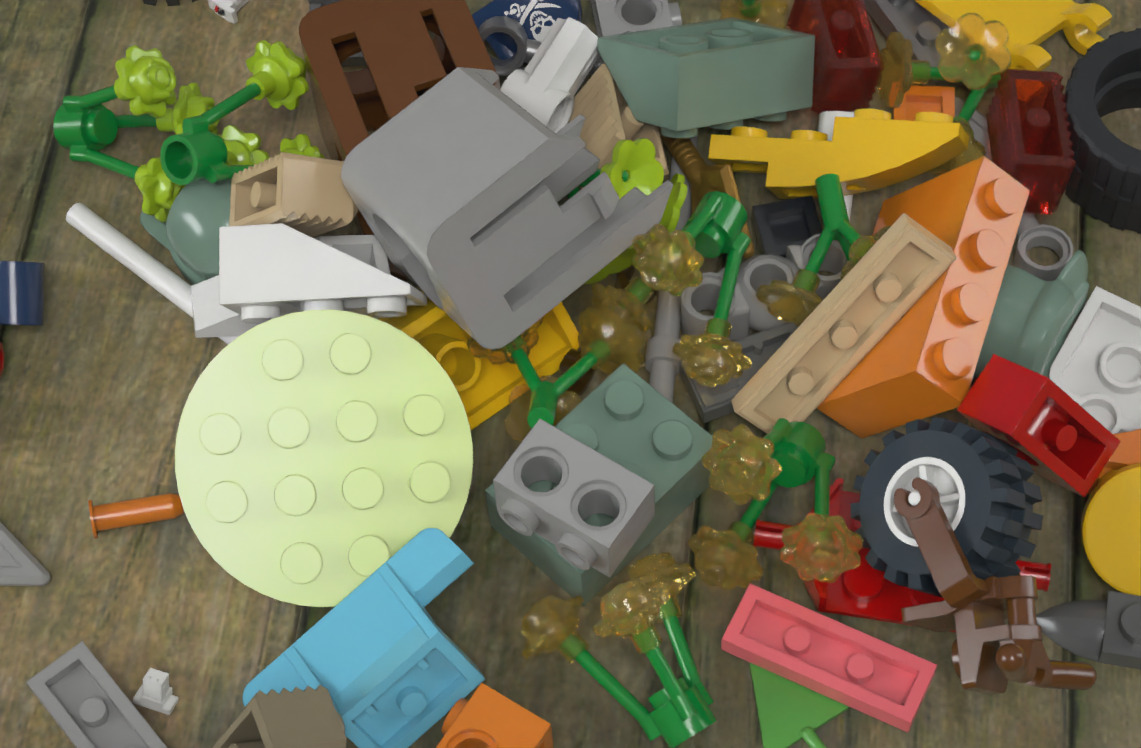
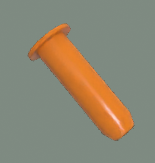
[88,493,184,538]

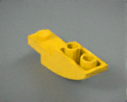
[708,109,969,199]

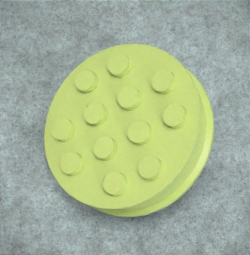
[175,309,473,607]

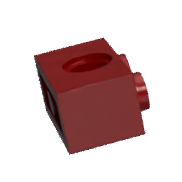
[957,354,1121,497]

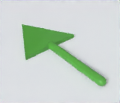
[749,662,849,748]

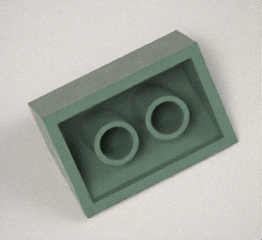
[598,17,815,138]

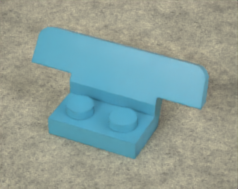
[243,528,485,748]

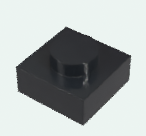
[751,195,823,258]

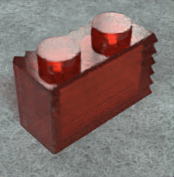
[786,0,885,114]
[986,69,1076,215]

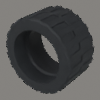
[1052,28,1141,234]

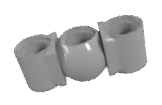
[681,234,851,352]

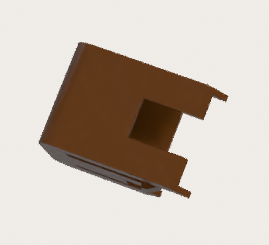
[299,0,501,282]

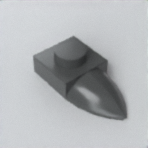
[1036,591,1141,670]

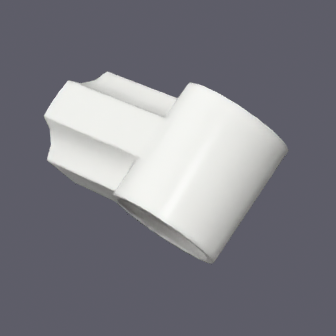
[500,17,600,133]

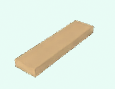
[731,213,957,434]

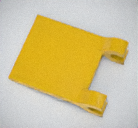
[914,0,1113,98]

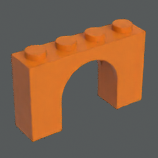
[817,156,1030,439]

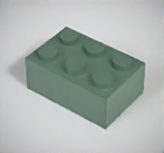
[485,363,719,607]

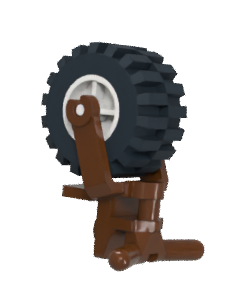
[850,417,1097,695]

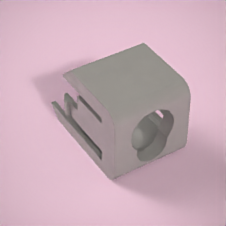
[341,67,673,349]

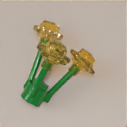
[591,191,752,387]
[688,418,863,590]
[520,552,717,748]

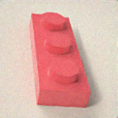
[721,583,937,733]

